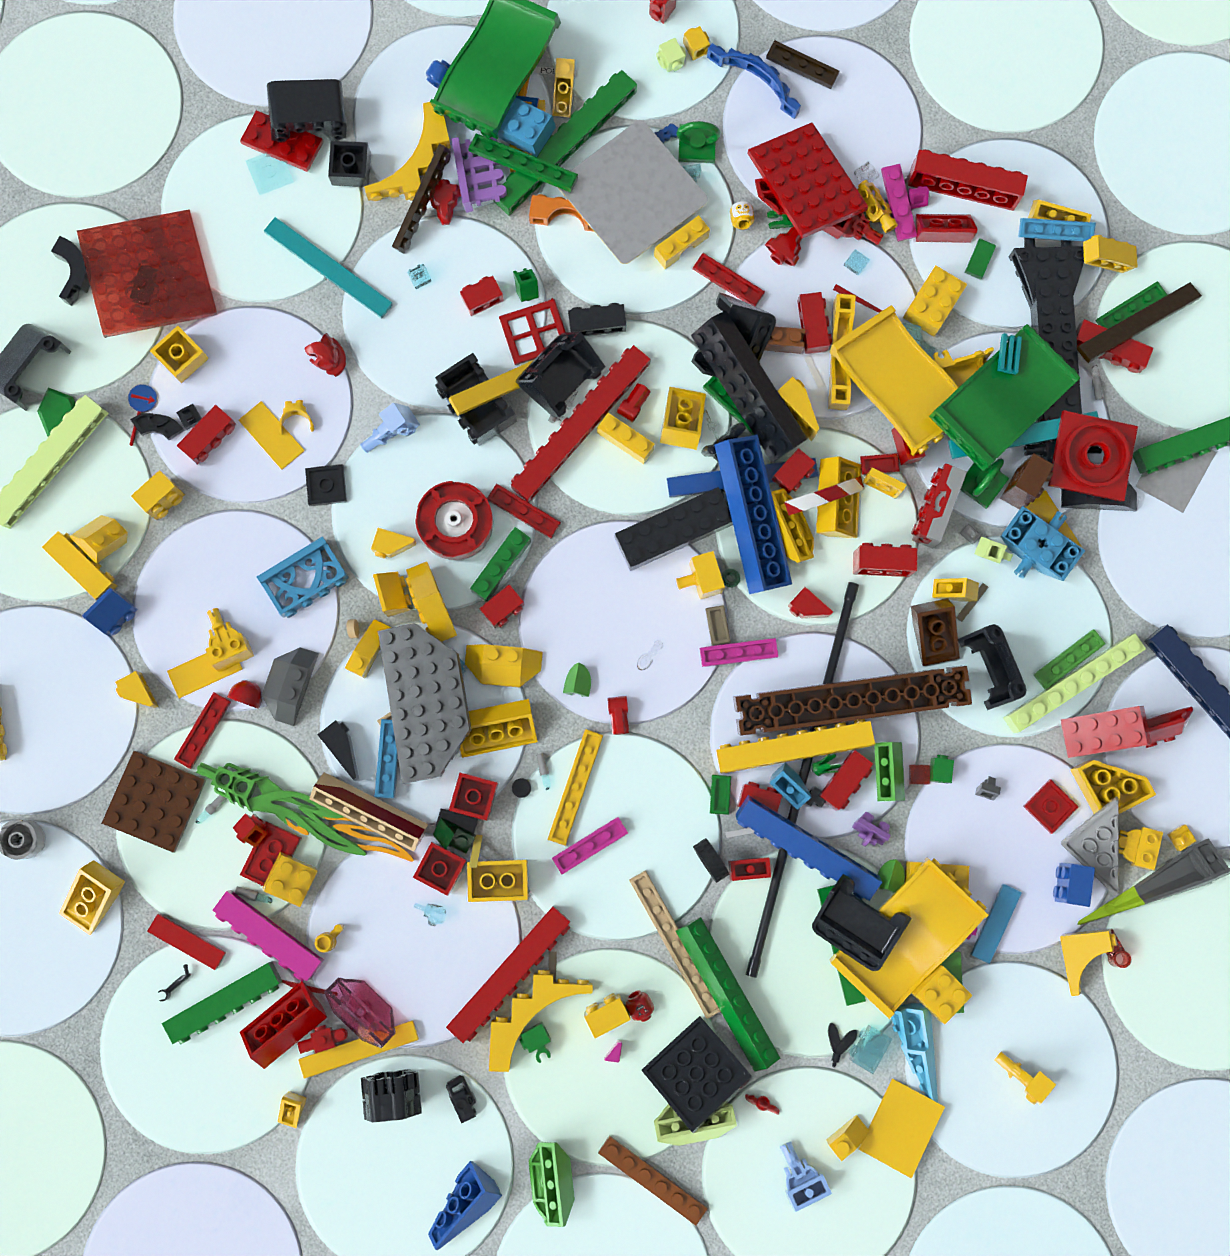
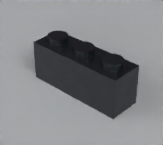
[568,303,627,336]

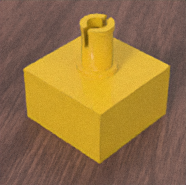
[676,551,725,600]

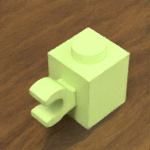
[974,537,1013,564]

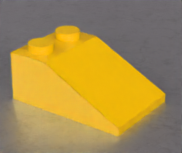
[778,376,819,442]
[660,386,706,450]
[59,860,125,935]

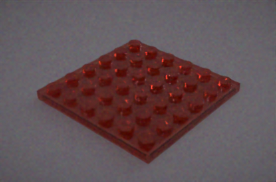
[76,209,218,338]

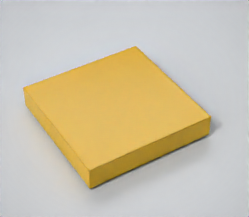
[863,468,907,498]

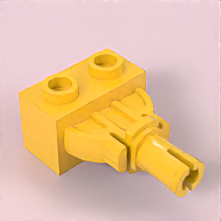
[205,608,254,672]
[1119,827,1163,871]
[994,1051,1056,1105]

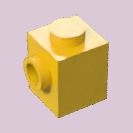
[683,26,710,61]

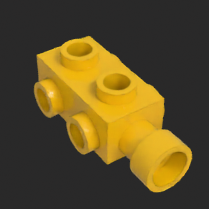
[857,180,898,233]

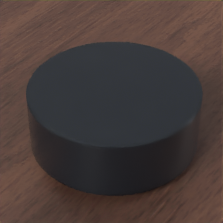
[512,778,531,798]

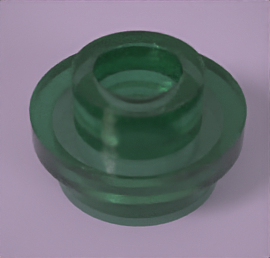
[722,569,740,588]

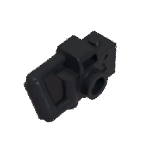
[446,1075,477,1124]

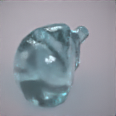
[414,903,447,927]

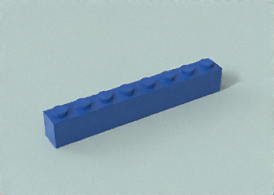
[736,795,882,901]

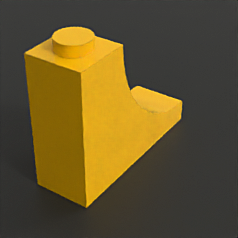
[1060,929,1117,996]

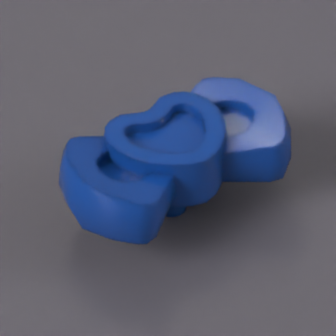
[654,123,678,144]

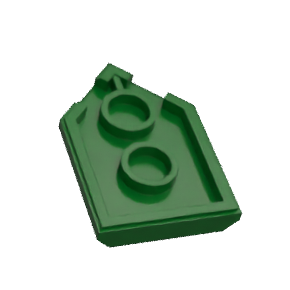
[37,387,75,437]

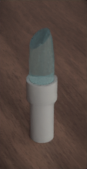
[536,753,551,791]
[195,795,226,824]
[235,886,272,903]

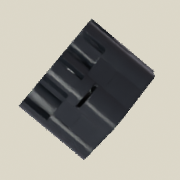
[360,1069,422,1123]

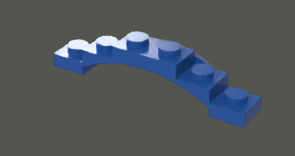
[707,43,801,119]

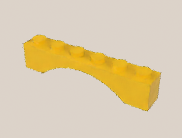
[828,294,856,410]

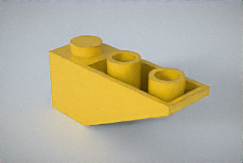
[552,58,576,117]

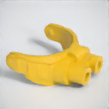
[278,400,315,435]

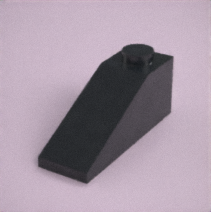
[317,720,359,781]

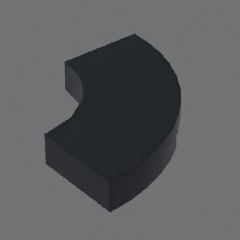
[130,413,185,441]

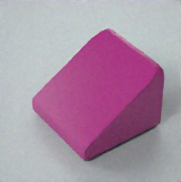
[604,1039,622,1063]

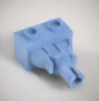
[360,403,420,453]
[780,1141,832,1212]

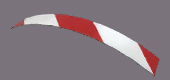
[784,476,865,516]

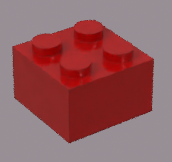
[449,772,499,821]
[412,842,468,896]

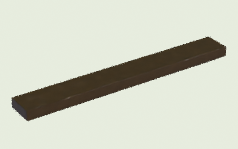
[1077,282,1202,363]

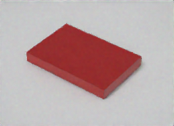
[240,821,302,886]

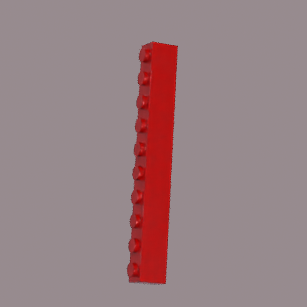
[511,345,651,503]

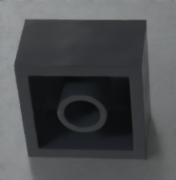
[328,141,371,187]

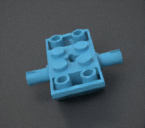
[1000,506,1085,581]

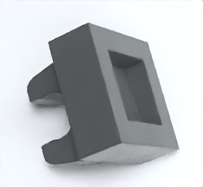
[975,776,1001,801]

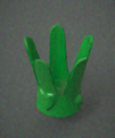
[812,754,841,776]

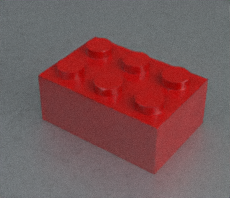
[853,543,918,577]

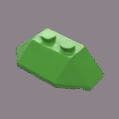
[528,1142,575,1227]

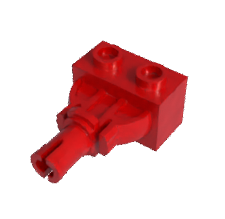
[823,213,883,245]

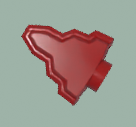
[430,179,461,225]
[765,227,802,267]

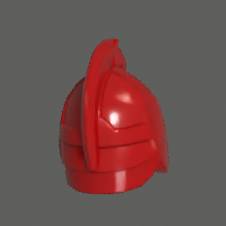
[304,333,346,377]

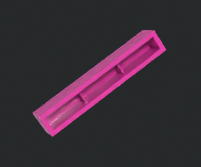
[212,890,324,981]

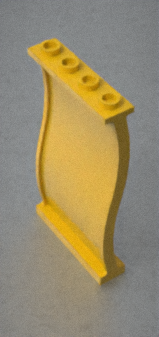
[829,305,959,456]
[829,857,989,1019]

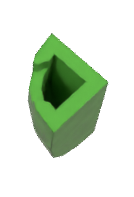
[563,662,591,697]
[877,859,905,893]

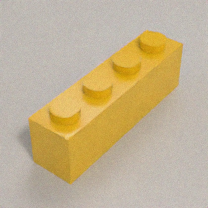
[42,531,117,600]

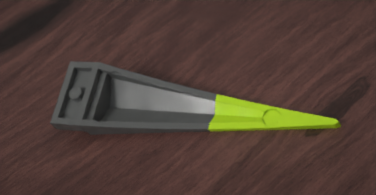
[1077,838,1230,925]

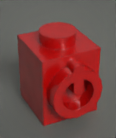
[232,813,268,848]

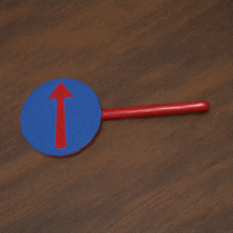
[128,384,157,446]

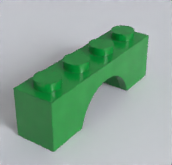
[470,527,531,603]

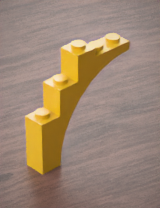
[364,102,451,201]
[489,970,593,1072]

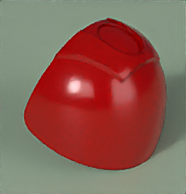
[227,680,262,709]

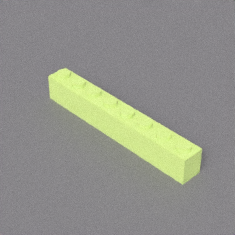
[0,395,109,529]
[1003,633,1146,734]

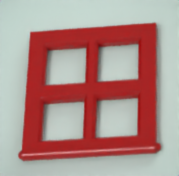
[499,298,566,365]

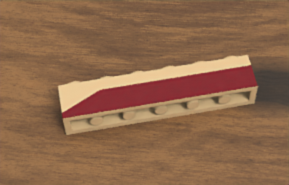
[310,772,428,852]

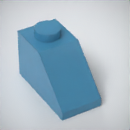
[769,762,811,810]

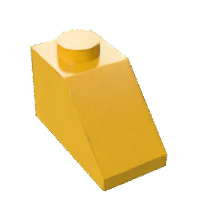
[371,528,416,559]
[932,578,979,602]
[115,671,158,708]
[826,1114,870,1162]

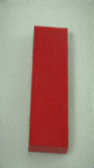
[692,253,765,307]
[487,483,561,539]
[173,692,231,769]
[147,914,226,970]

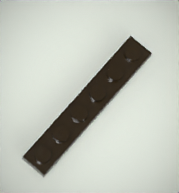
[391,143,451,254]

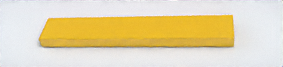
[449,360,534,416]
[547,729,603,846]
[298,1020,419,1079]

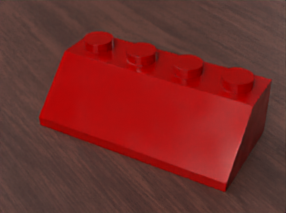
[239,981,327,1069]

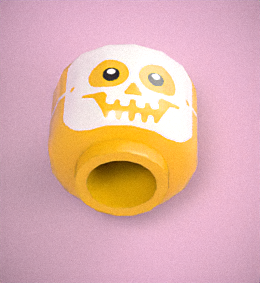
[729,201,755,230]

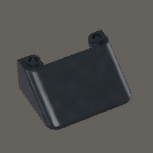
[691,292,776,377]
[0,323,72,411]
[812,874,912,971]

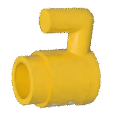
[314,924,344,953]

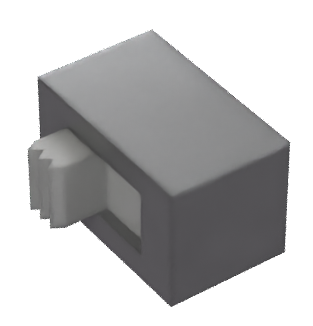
[960,524,981,544]

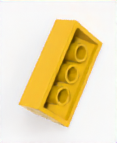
[816,456,861,538]
[460,699,538,758]

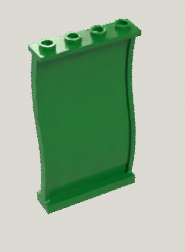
[430,0,561,139]
[929,324,1081,471]

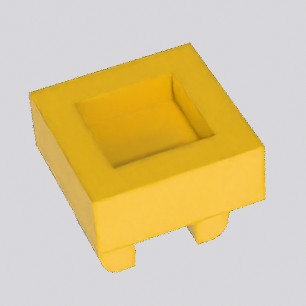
[1167,824,1196,851]

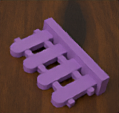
[451,136,507,213]

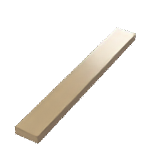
[629,870,720,1019]

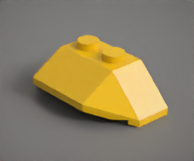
[771,488,814,563]
[465,644,543,688]

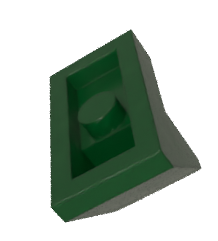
[432,817,476,854]

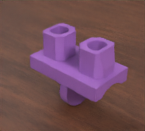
[852,812,891,847]

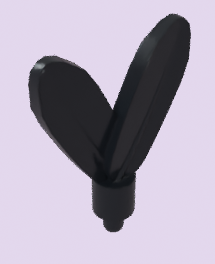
[827,1023,858,1068]

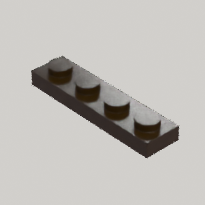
[766,40,840,89]

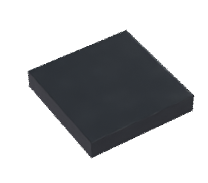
[305,464,347,506]

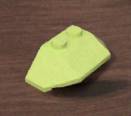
[654,1103,737,1146]

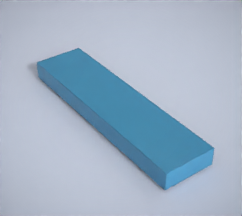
[1018,218,1096,241]
[374,719,398,799]
[970,884,1022,964]

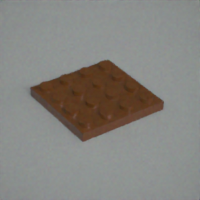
[101,751,207,853]

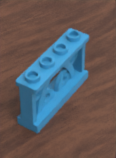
[256,536,349,618]

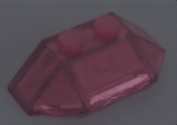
[324,977,396,1048]

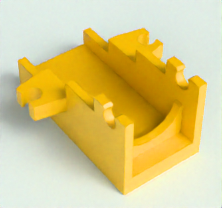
[933,347,994,387]

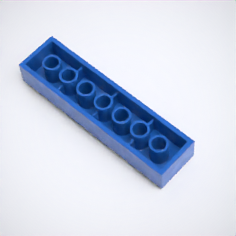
[715,435,792,595]

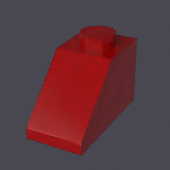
[788,587,833,619]

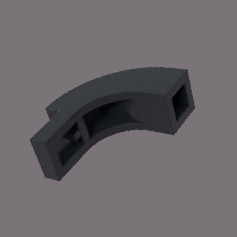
[51,235,92,306]

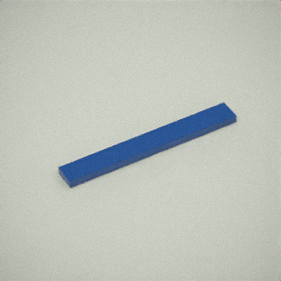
[666,457,818,498]

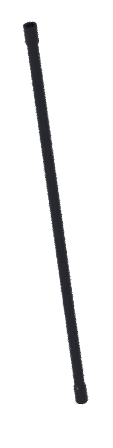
[745,582,859,978]

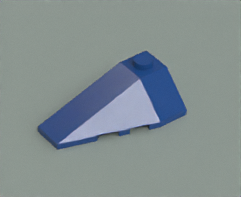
[428,1161,502,1251]

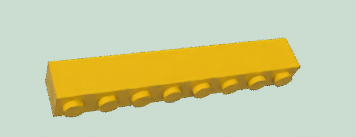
[716,719,875,774]

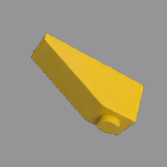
[345,619,391,679]

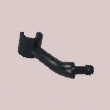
[158,964,191,1002]

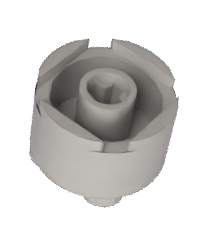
[0,820,45,860]

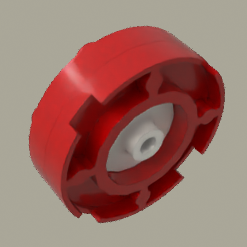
[415,481,494,560]

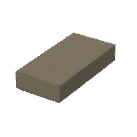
[705,605,731,646]

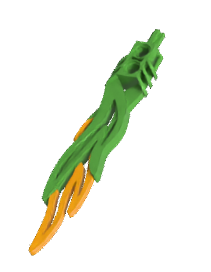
[196,762,414,862]

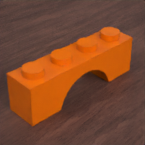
[529,194,594,232]

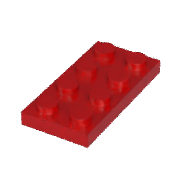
[240,110,324,172]

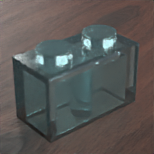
[849,1024,892,1074]

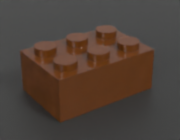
[1000,453,1054,509]

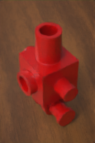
[297,1025,348,1054]

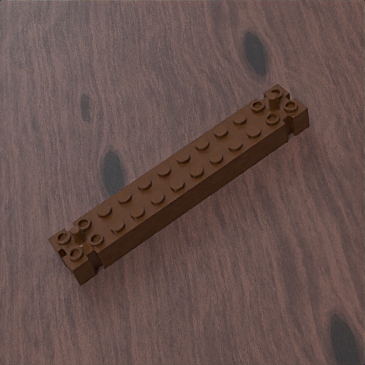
[733,665,972,736]

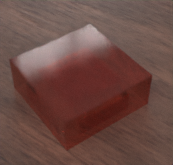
[909,765,930,785]

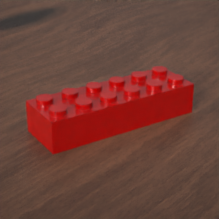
[907,149,1028,211]

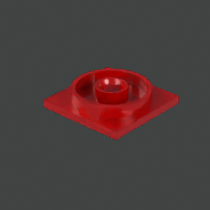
[1048,411,1138,501]

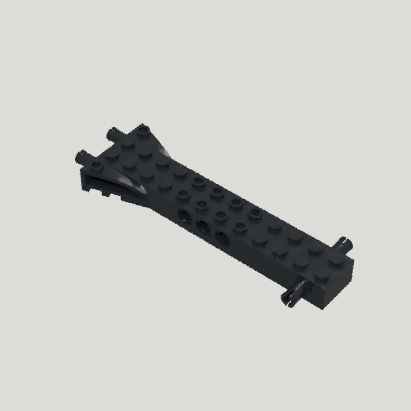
[1008,238,1102,463]

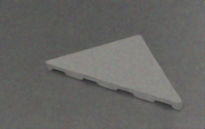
[1061,796,1119,897]

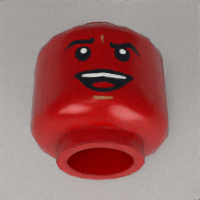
[625,990,654,1022]

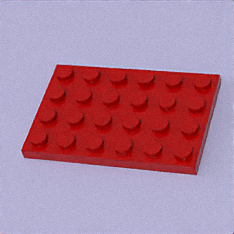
[747,122,868,239]

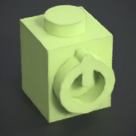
[656,38,686,72]

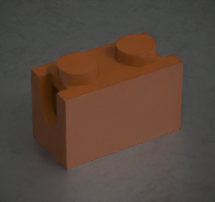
[764,326,805,354]

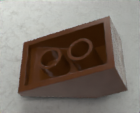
[911,598,960,666]

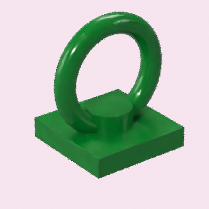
[676,121,721,163]
[960,458,1009,509]

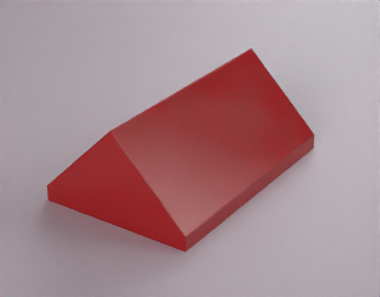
[915,214,978,243]

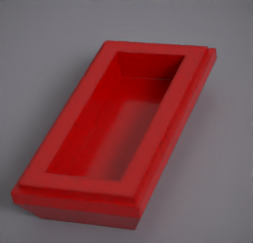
[860,453,900,475]

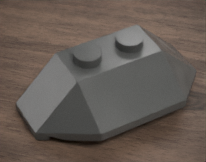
[261,647,319,726]

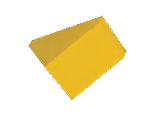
[277,1091,307,1128]

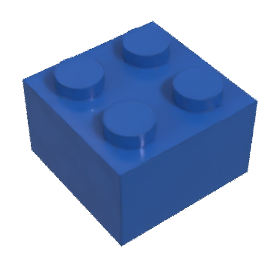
[1053,863,1095,907]

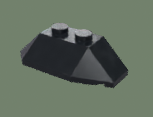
[1061,481,1137,512]

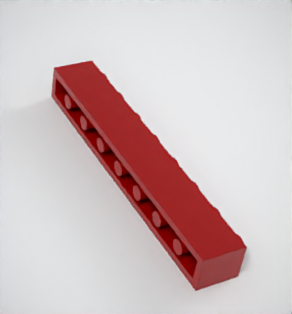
[446,905,571,1044]

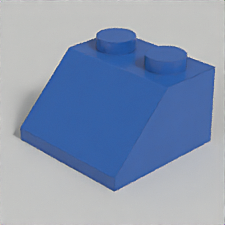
[82,588,138,637]

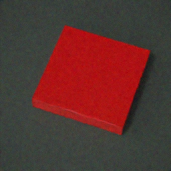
[1023,779,1079,834]

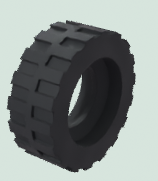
[693,838,730,883]

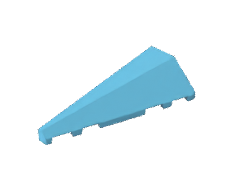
[891,1003,938,1103]

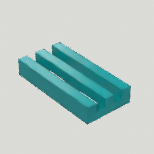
[997,333,1022,375]

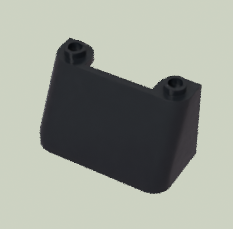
[516,331,606,417]
[958,624,1027,710]

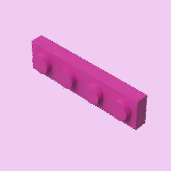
[881,164,917,242]
[699,638,778,667]
[552,817,628,874]

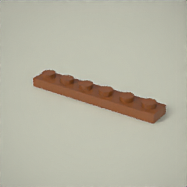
[598,1135,708,1226]

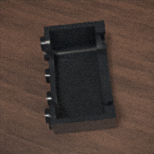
[266,79,347,142]
[435,353,517,446]

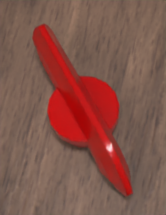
[745,1094,780,1115]

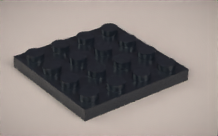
[641,1016,753,1133]

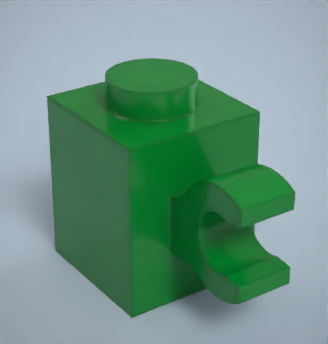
[519,1022,551,1063]

